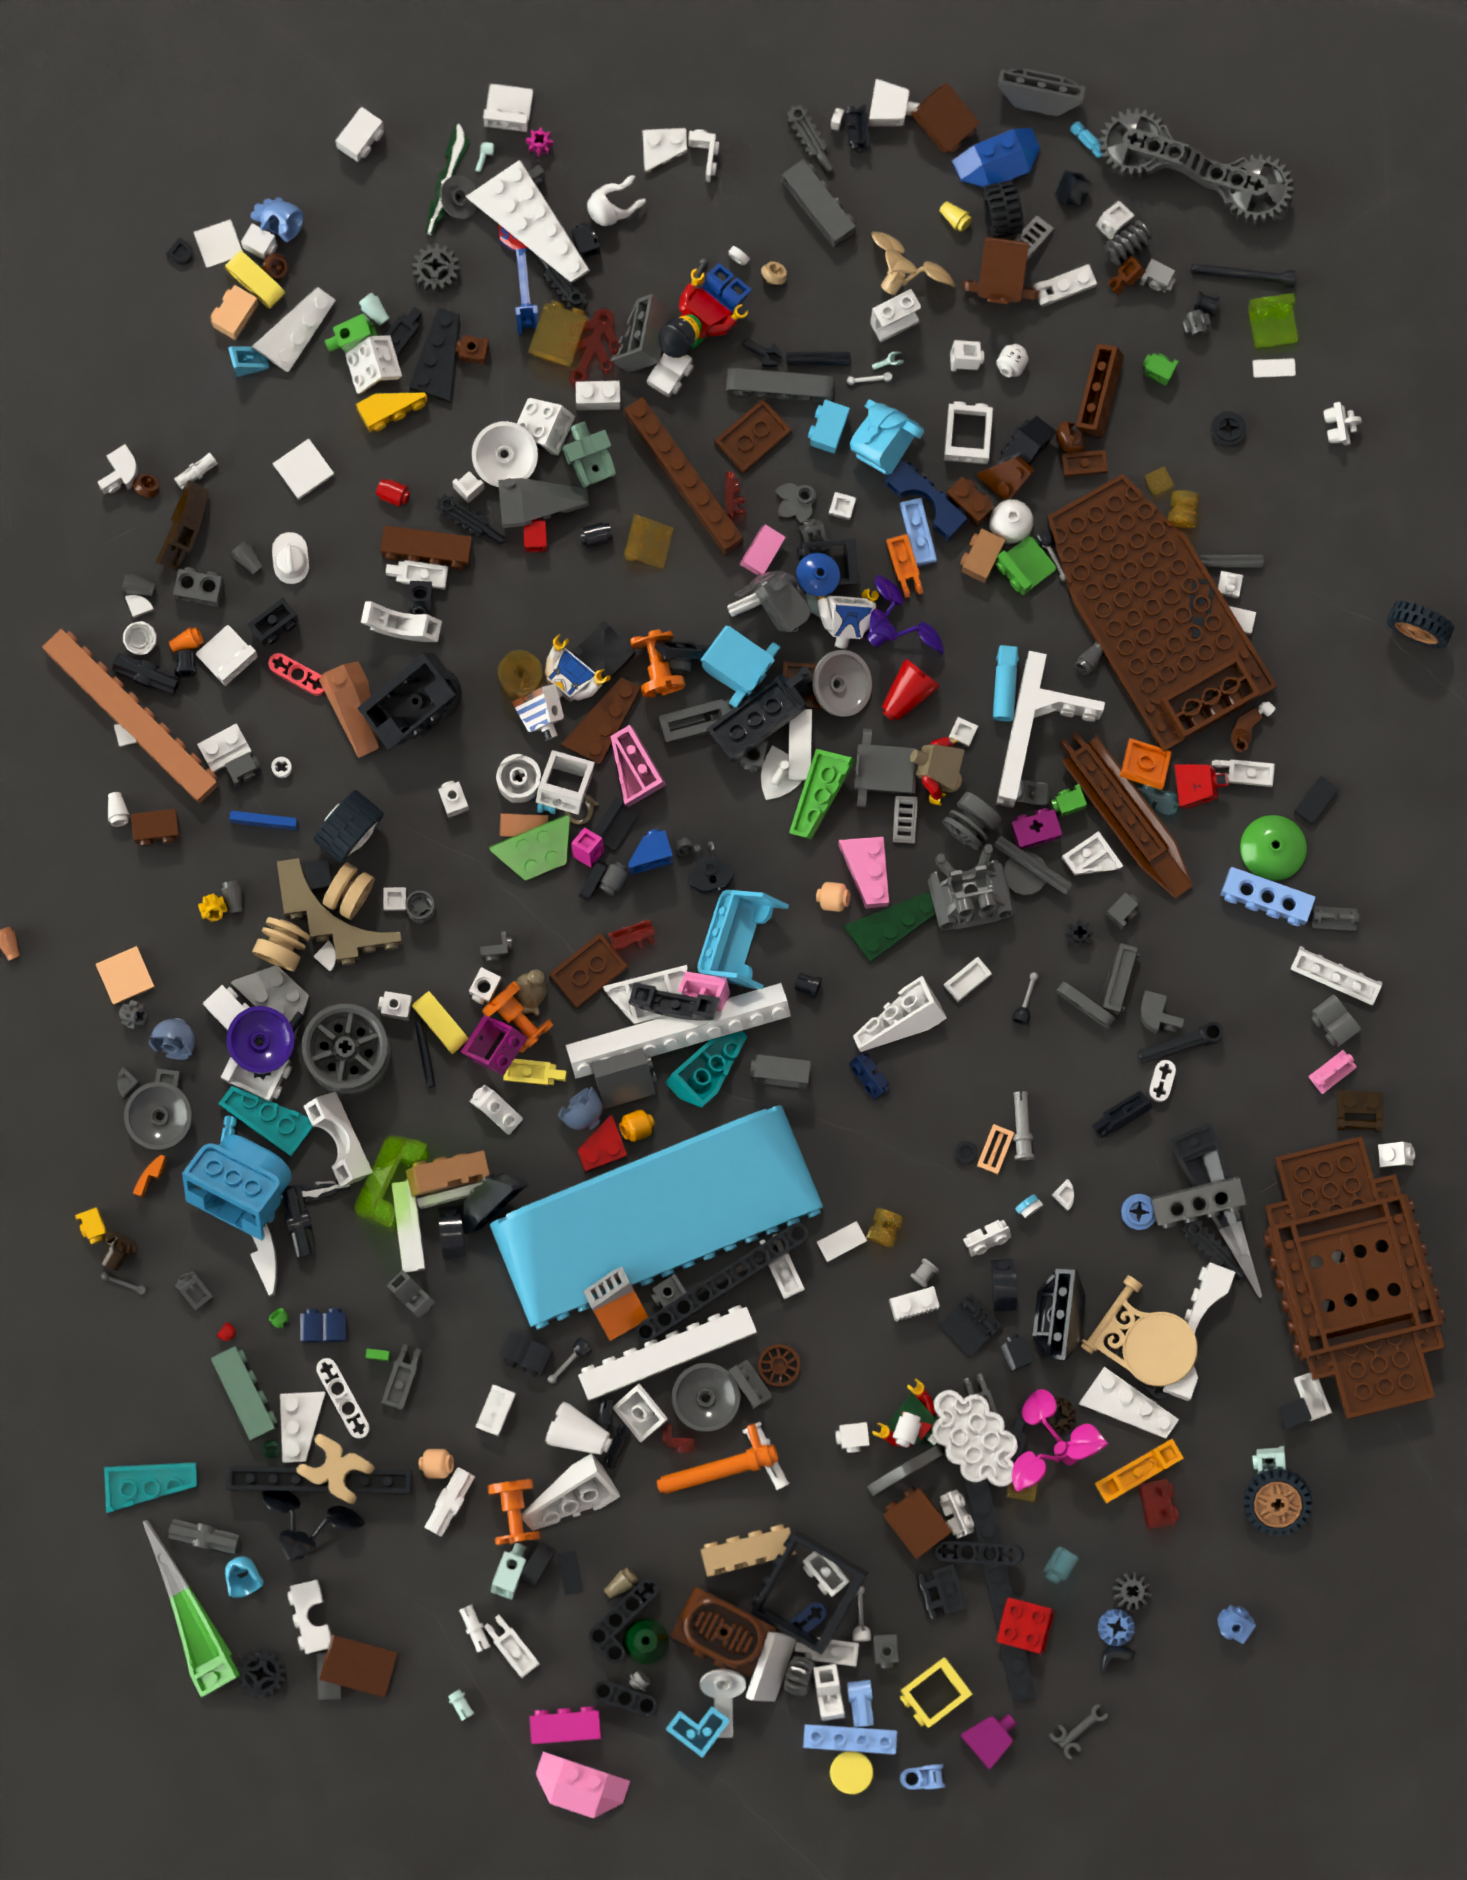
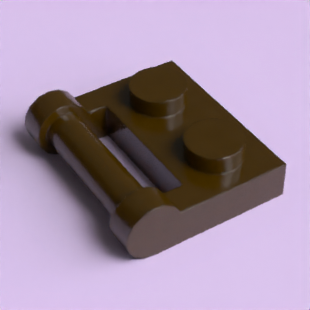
[1336,1090,1383,1132]

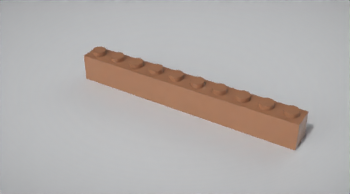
[42,629,219,804]

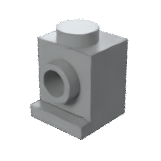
[1140,259,1176,292]

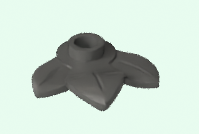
[775,483,816,523]

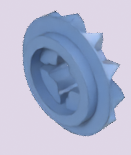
[1121,1194,1155,1230]
[1098,1609,1134,1646]

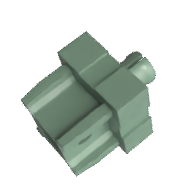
[562,421,616,488]

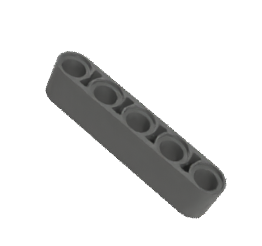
[726,368,834,402]

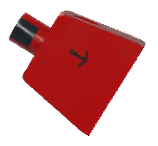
[1175,764,1229,809]

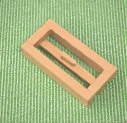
[977,1124,1014,1175]

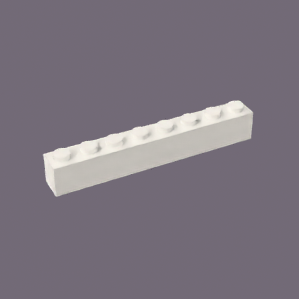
[578,1305,757,1401]

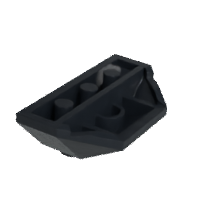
[463,1173,529,1235]
[1032,1269,1086,1361]

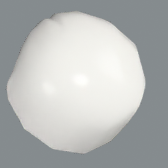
[123,621,157,655]

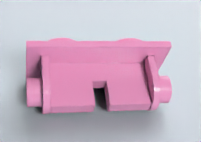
[1309,1050,1357,1094]

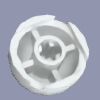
[990,500,1033,544]

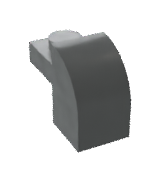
[1139,990,1184,1033]
[386,1270,435,1318]

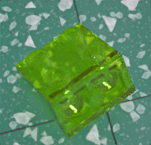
[1248,293,1298,348]

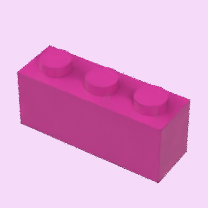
[530,1706,601,1744]

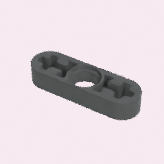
[1056,982,1115,1028]

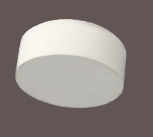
[728,246,750,266]

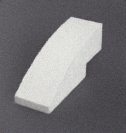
[788,709,812,781]
[250,1223,277,1297]

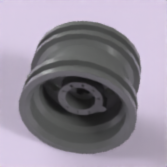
[302,1004,391,1096]

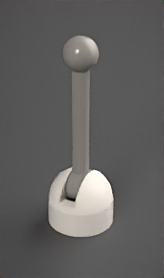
[852,1586,871,1642]

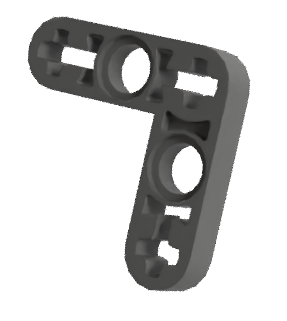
[867,1444,945,1496]

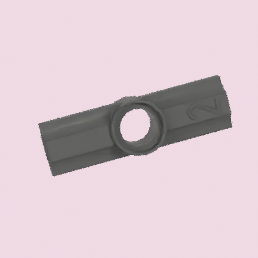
[168,1519,240,1554]

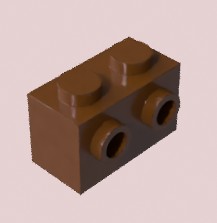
[946,477,994,528]
[131,809,180,847]

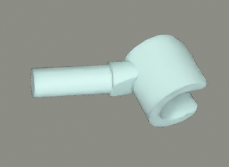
[475,142,494,172]
[872,352,904,370]

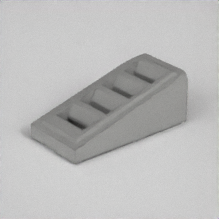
[1015,215,1054,261]
[892,796,918,844]
[583,1266,634,1311]

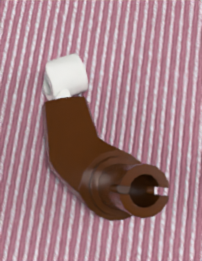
[1231,702,1275,752]

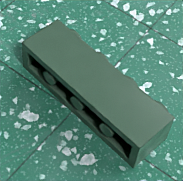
[211,1346,278,1441]

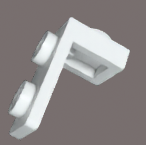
[689,129,719,182]
[469,1085,523,1135]

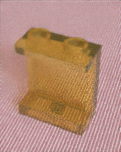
[528,301,588,368]

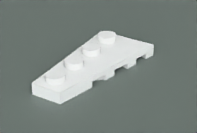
[251,287,335,372]

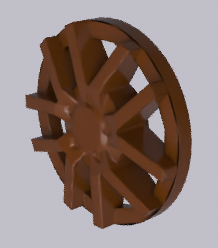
[758,1344,800,1387]

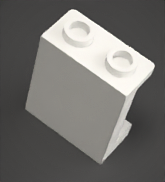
[870,289,921,342]
[221,1057,292,1102]

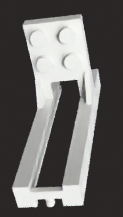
[996,651,1105,808]

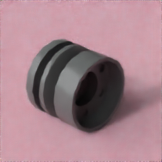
[942,792,1002,850]

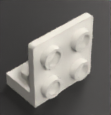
[483,84,533,132]
[346,336,402,394]
[517,398,575,456]
[196,625,258,686]

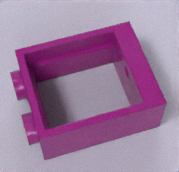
[461,1014,527,1076]

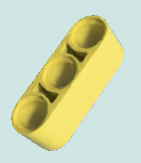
[225,251,285,309]
[411,991,469,1054]

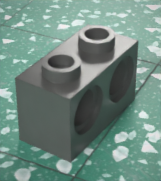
[173,567,224,607]

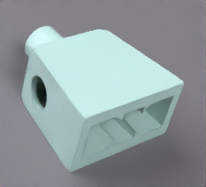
[491,1543,526,1600]

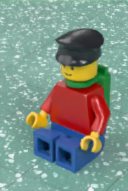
[658,263,752,358]

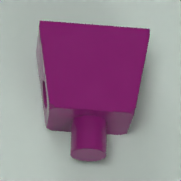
[960,1714,1017,1769]

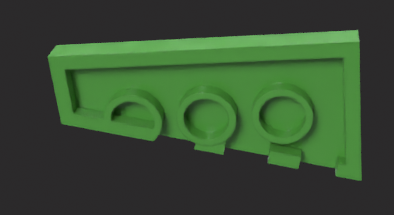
[789,749,856,839]

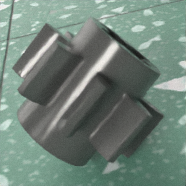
[1183,310,1211,336]
[119,1000,147,1029]

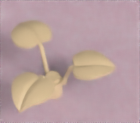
[871,231,955,295]

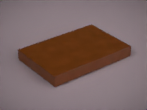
[714,399,792,474]
[549,932,629,1009]
[319,1635,397,1697]

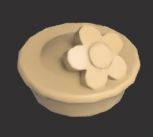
[761,262,786,285]

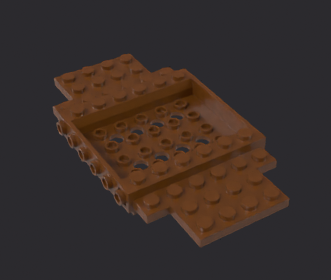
[1263,1136,1445,1420]

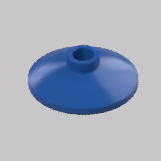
[796,553,840,597]

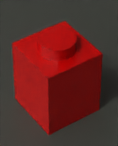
[524,518,547,553]

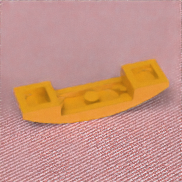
[1095,1439,1183,1503]

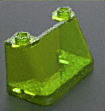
[354,1135,430,1232]

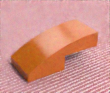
[133,1155,167,1198]

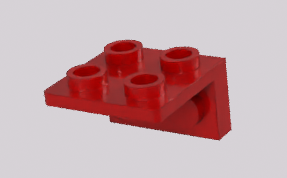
[996,1598,1055,1655]

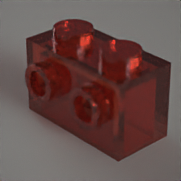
[1138,1479,1179,1530]

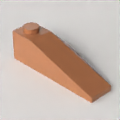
[319,661,379,758]

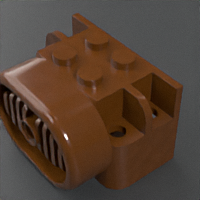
[670,1587,777,1678]

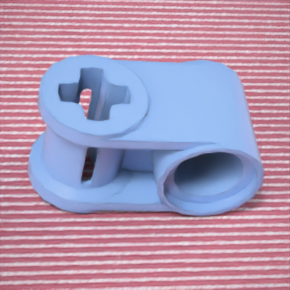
[900,1764,945,1789]

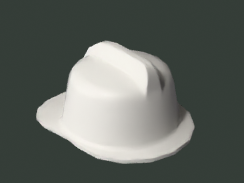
[272,532,309,584]

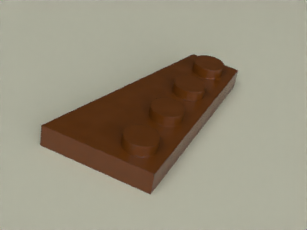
[561,677,641,766]

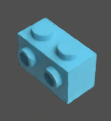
[808,400,850,454]

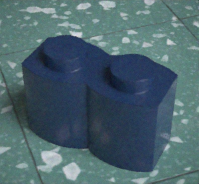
[300,1309,347,1343]

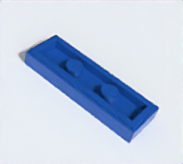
[229,811,298,831]

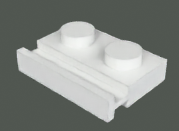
[197,723,252,773]

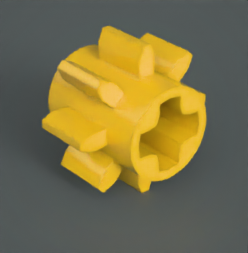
[198,893,227,922]

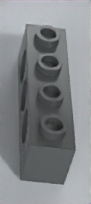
[1150,1176,1246,1228]

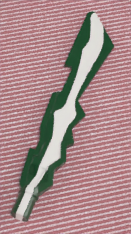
[425,123,470,235]

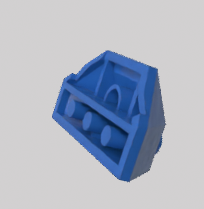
[952,128,1040,188]

